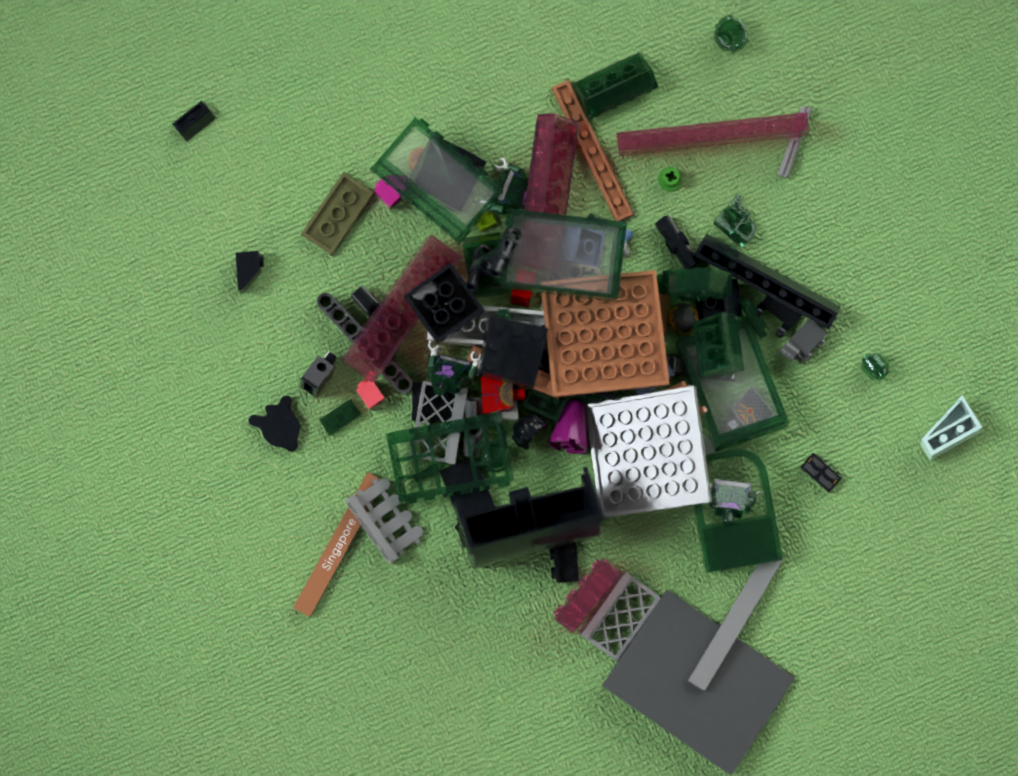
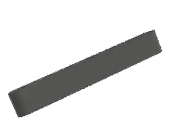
[317,293,413,395]

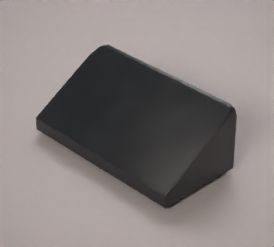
[172,101,215,141]

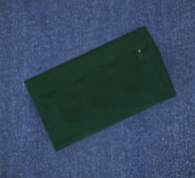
[572,52,658,119]

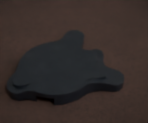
[248,395,300,452]

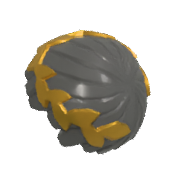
[669,303,699,335]

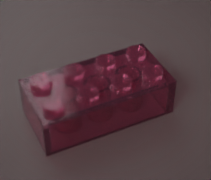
[553,558,621,634]

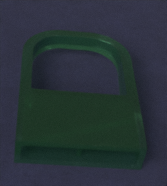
[693,449,783,573]

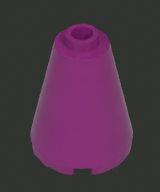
[549,399,587,454]

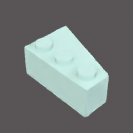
[920,395,982,460]

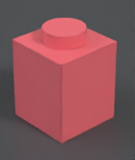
[356,379,385,410]

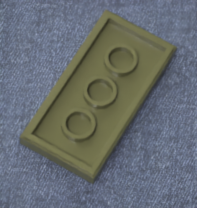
[301,172,375,256]

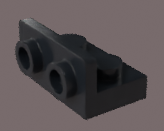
[550,542,579,583]

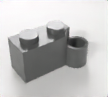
[779,319,827,363]

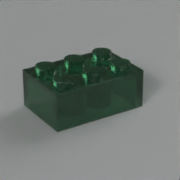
[662,267,732,302]

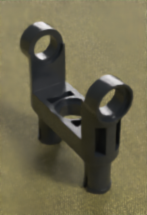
[465,227,523,291]

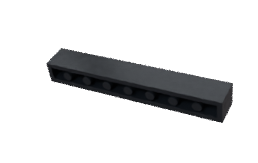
[694,233,840,329]

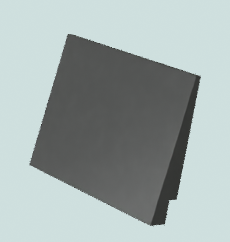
[602,590,795,775]

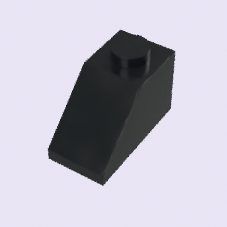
[235,251,264,293]

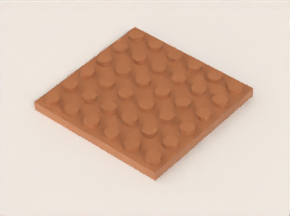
[540,270,670,398]

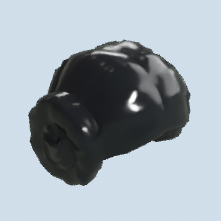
[511,413,548,450]

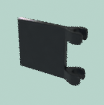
[752,275,802,338]

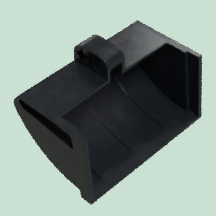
[454,467,605,569]

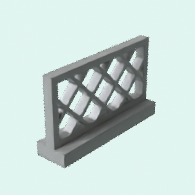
[410,381,469,464]
[578,570,661,661]

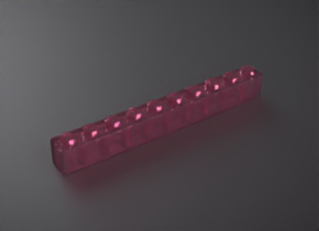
[617,112,809,156]

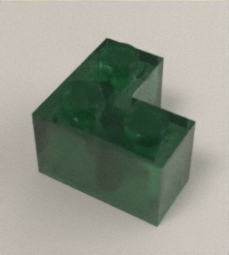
[522,388,569,424]

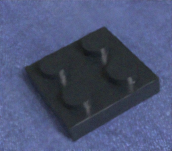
[412,382,451,422]

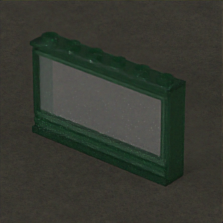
[370,117,503,246]

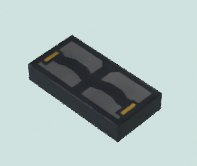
[800,453,842,493]

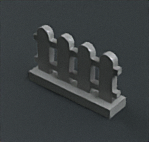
[344,478,423,564]

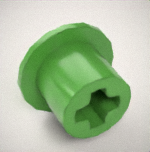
[658,167,683,191]

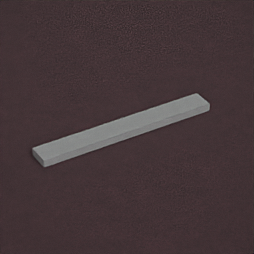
[688,549,783,691]

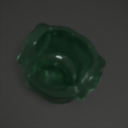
[713,15,749,53]

